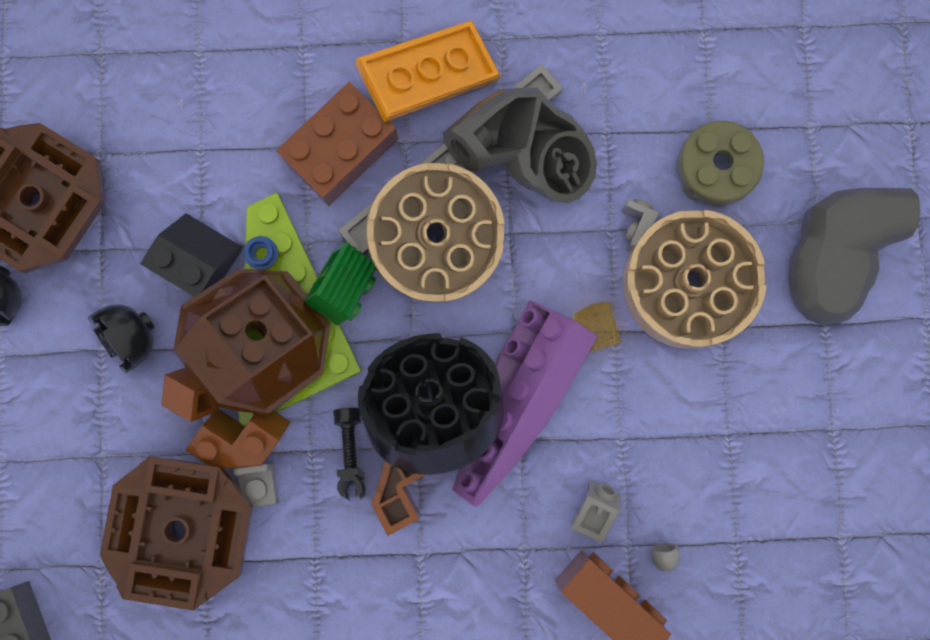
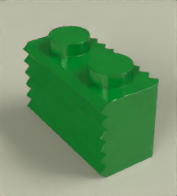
[304,242,376,326]

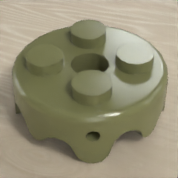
[676,120,764,207]

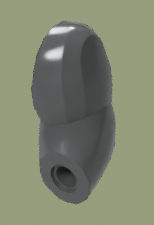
[443,87,597,203]
[789,188,920,325]

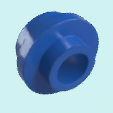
[244,236,278,270]

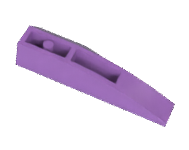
[452,300,598,507]

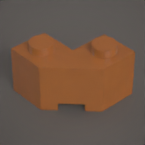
[161,367,220,422]
[186,409,291,469]
[371,461,425,536]

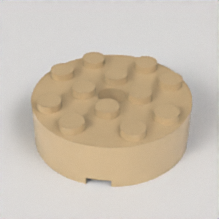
[365,163,505,302]
[623,210,767,349]

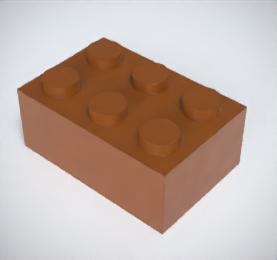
[276,82,399,207]
[555,550,671,640]

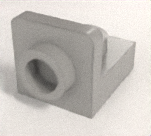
[622,199,659,252]
[233,463,279,507]
[571,481,621,543]

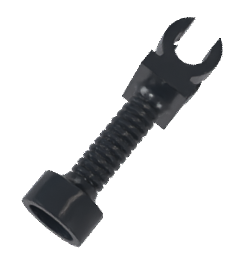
[333,408,366,501]

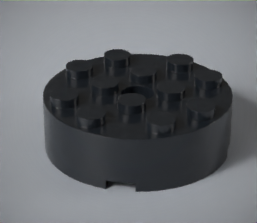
[358,333,504,475]

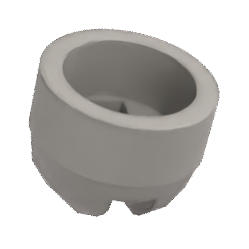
[651,543,680,572]

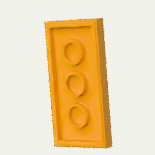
[355,20,501,122]

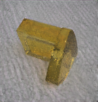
[573,302,621,352]

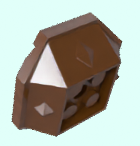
[0,123,105,273]
[173,269,330,417]
[100,456,253,610]

